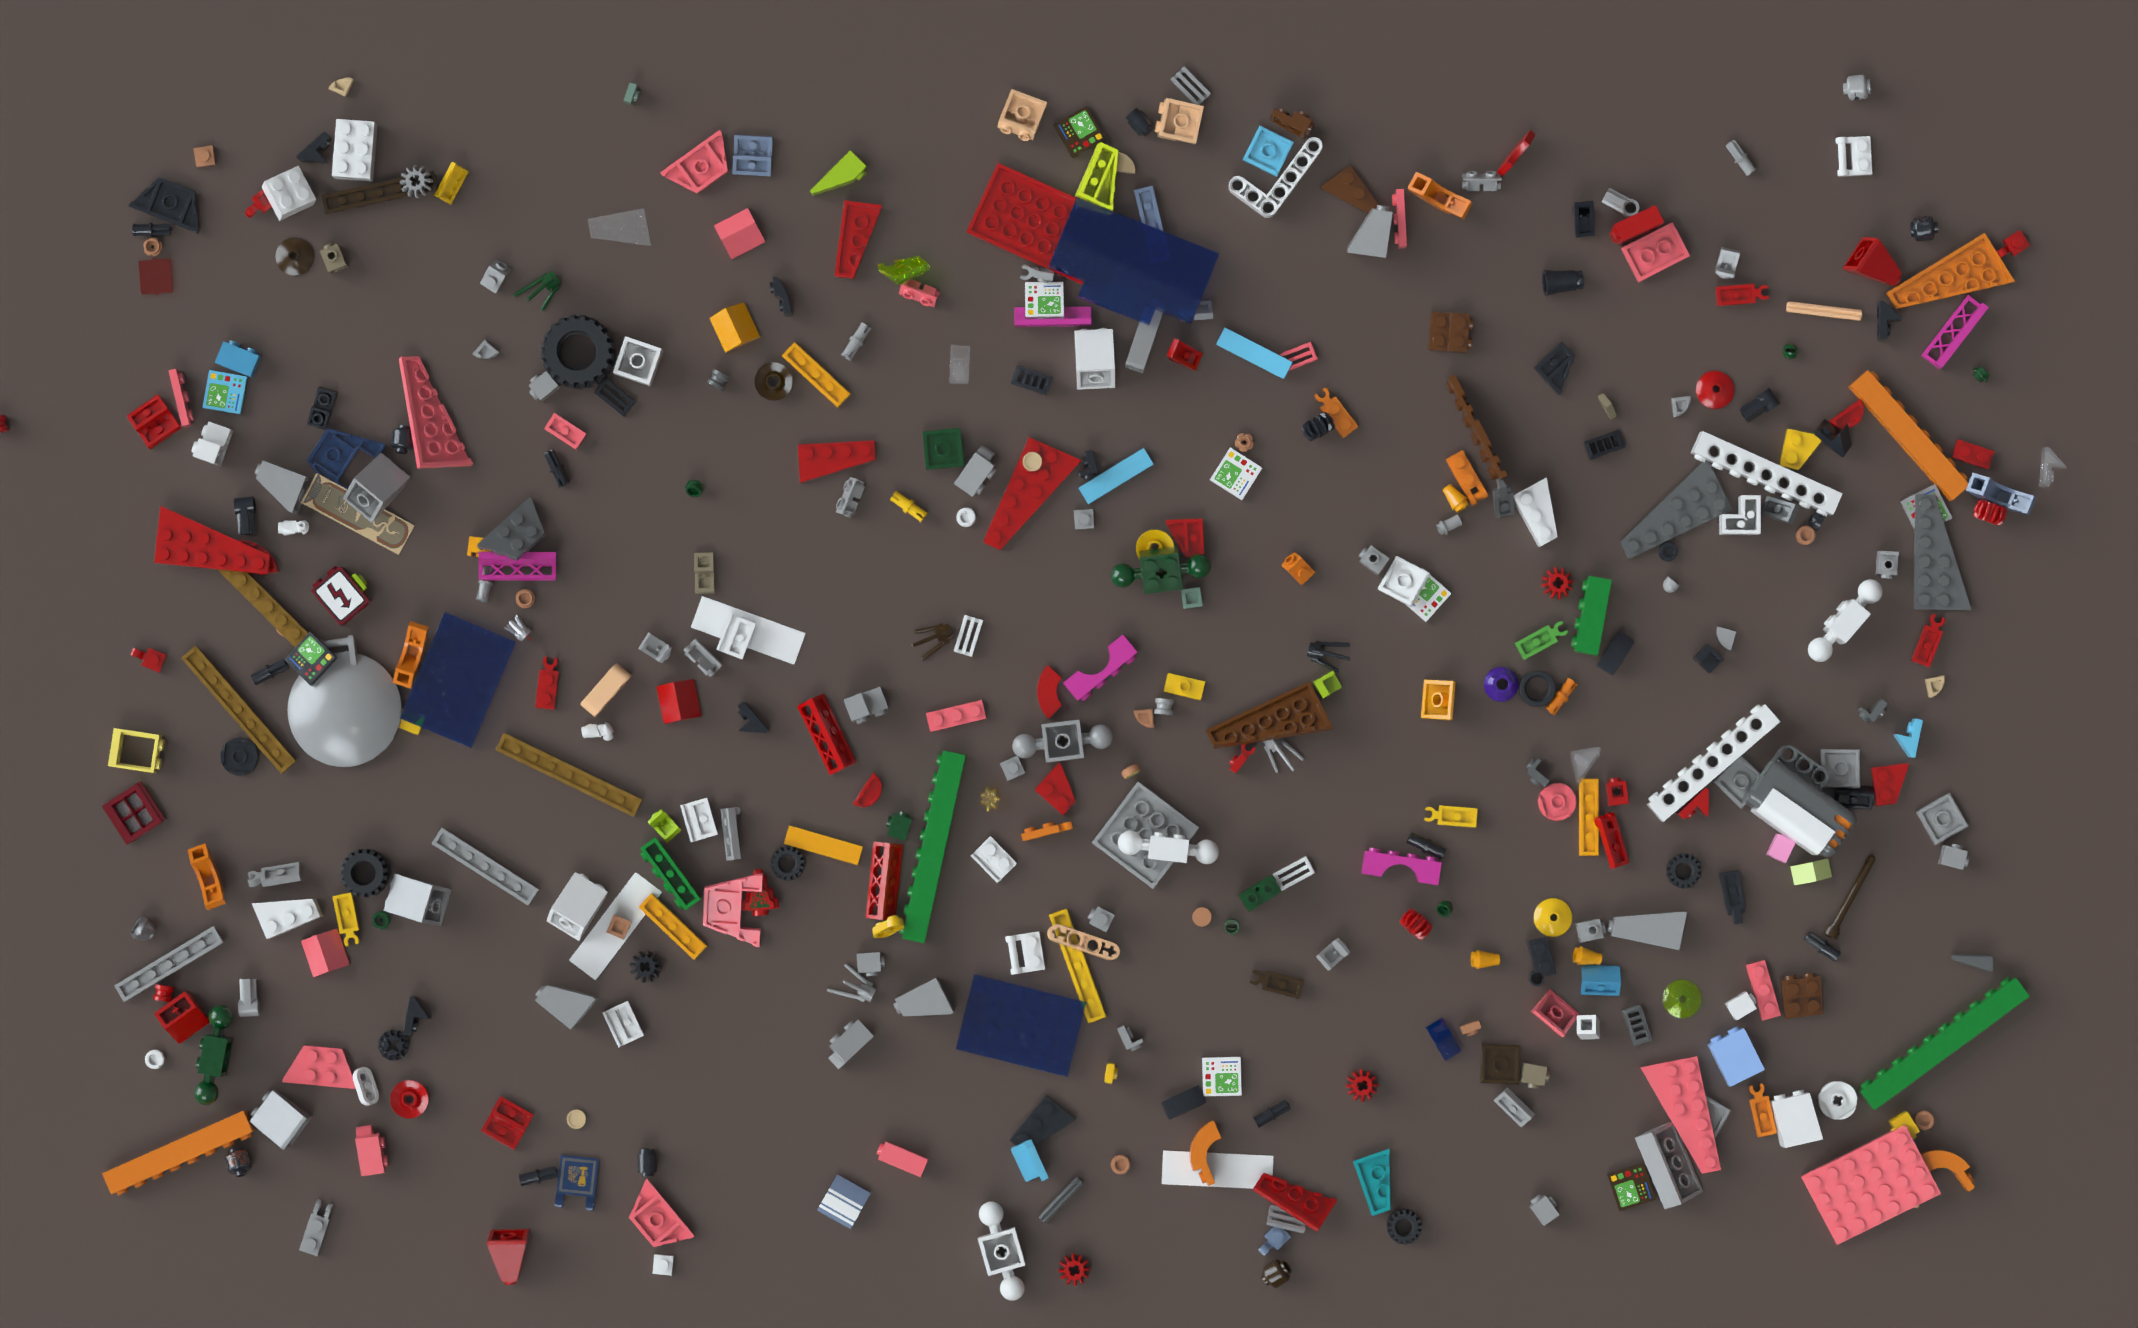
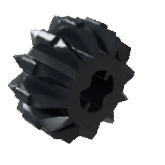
[1302,412,1335,441]
[630,950,663,983]

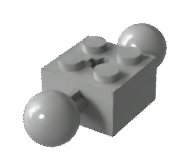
[1012,720,1113,763]

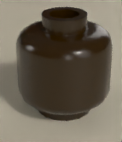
[1262,1259,1291,1288]

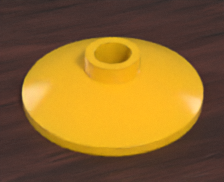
[1136,529,1174,560]
[1534,898,1572,937]

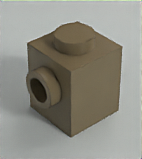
[320,243,348,274]
[1520,1062,1550,1089]

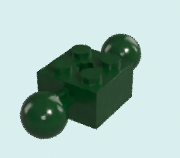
[1110,547,1211,594]
[194,1005,234,1105]

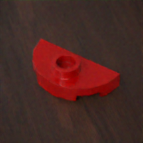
[1829,399,1864,429]
[852,772,882,807]

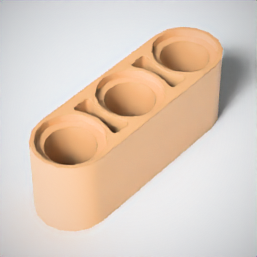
[580,663,631,717]

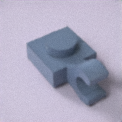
[1258,1226,1291,1255]

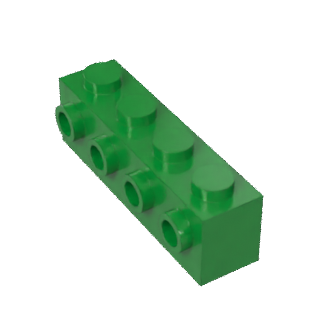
[1571,576,1612,656]
[640,837,702,911]

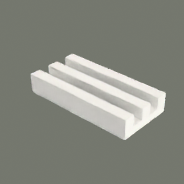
[954,615,983,657]
[1272,856,1315,891]

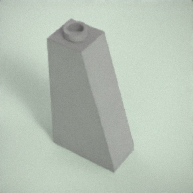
[1125,299,1165,373]
[1607,911,1687,950]

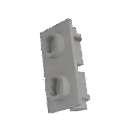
[1462,171,1502,191]
[836,477,865,518]
[683,638,722,677]

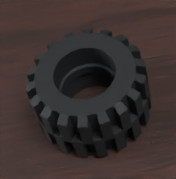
[340,849,391,897]

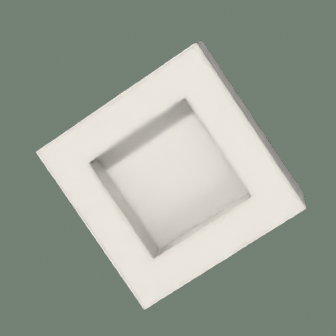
[652,1254,674,1276]

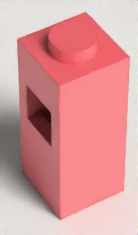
[876,1141,929,1177]

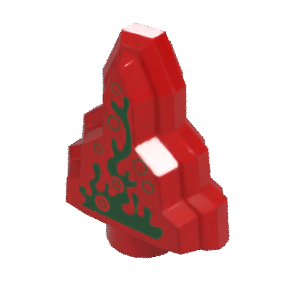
[742,869,780,916]

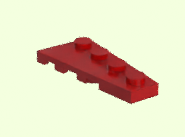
[834,200,882,279]
[798,440,876,483]

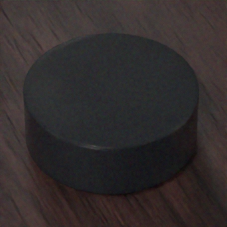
[1658,542,1678,562]

